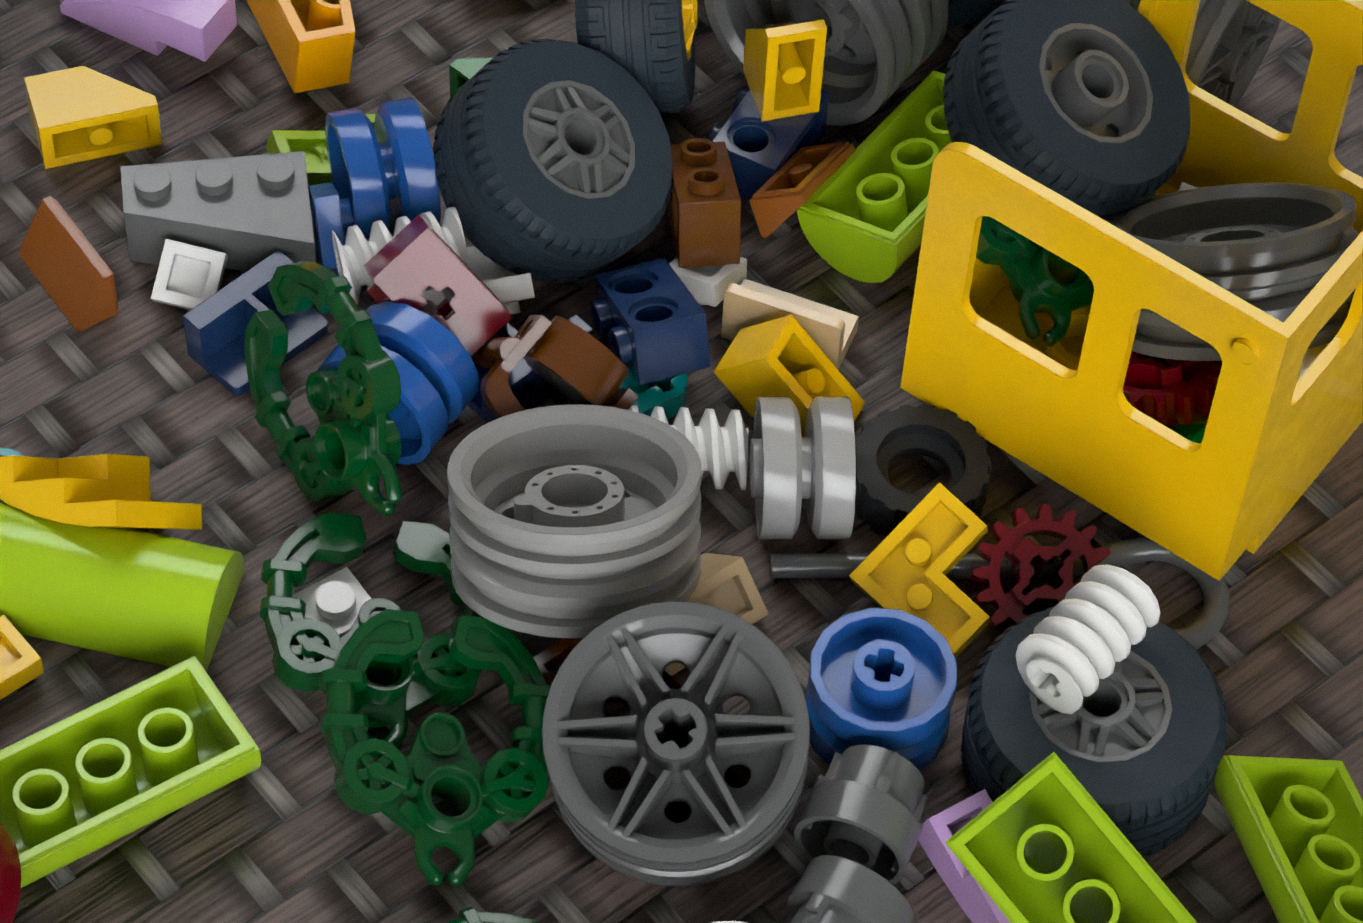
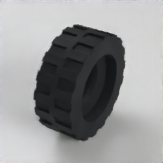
[855,404,992,536]

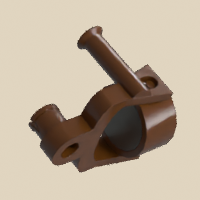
[471,315,639,418]

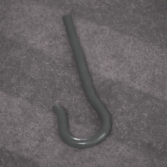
[769,537,1230,650]

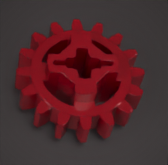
[1123,351,1222,427]
[970,504,1111,628]

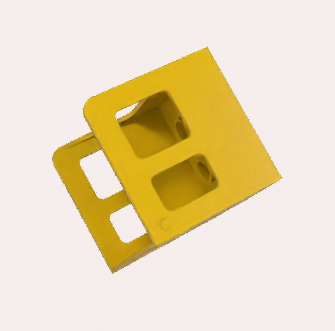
[900,0,1363,581]

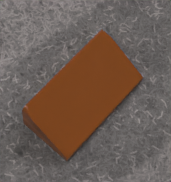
[749,141,855,238]
[20,196,119,331]

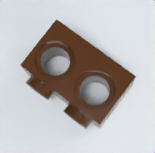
[666,138,741,268]

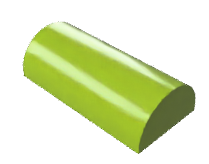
[797,70,952,283]
[0,500,245,672]
[0,656,261,888]
[945,752,1197,923]
[1215,755,1363,923]

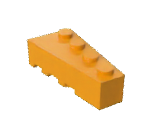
[246,0,355,94]

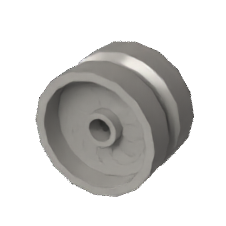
[750,397,856,539]

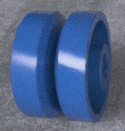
[325,97,441,241]
[316,301,479,465]
[805,608,957,771]

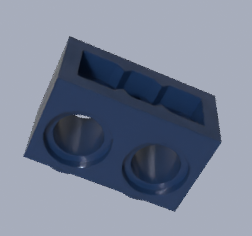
[708,85,829,200]
[589,258,711,385]

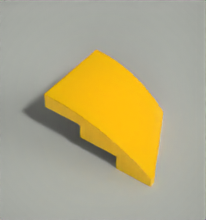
[0,454,202,530]

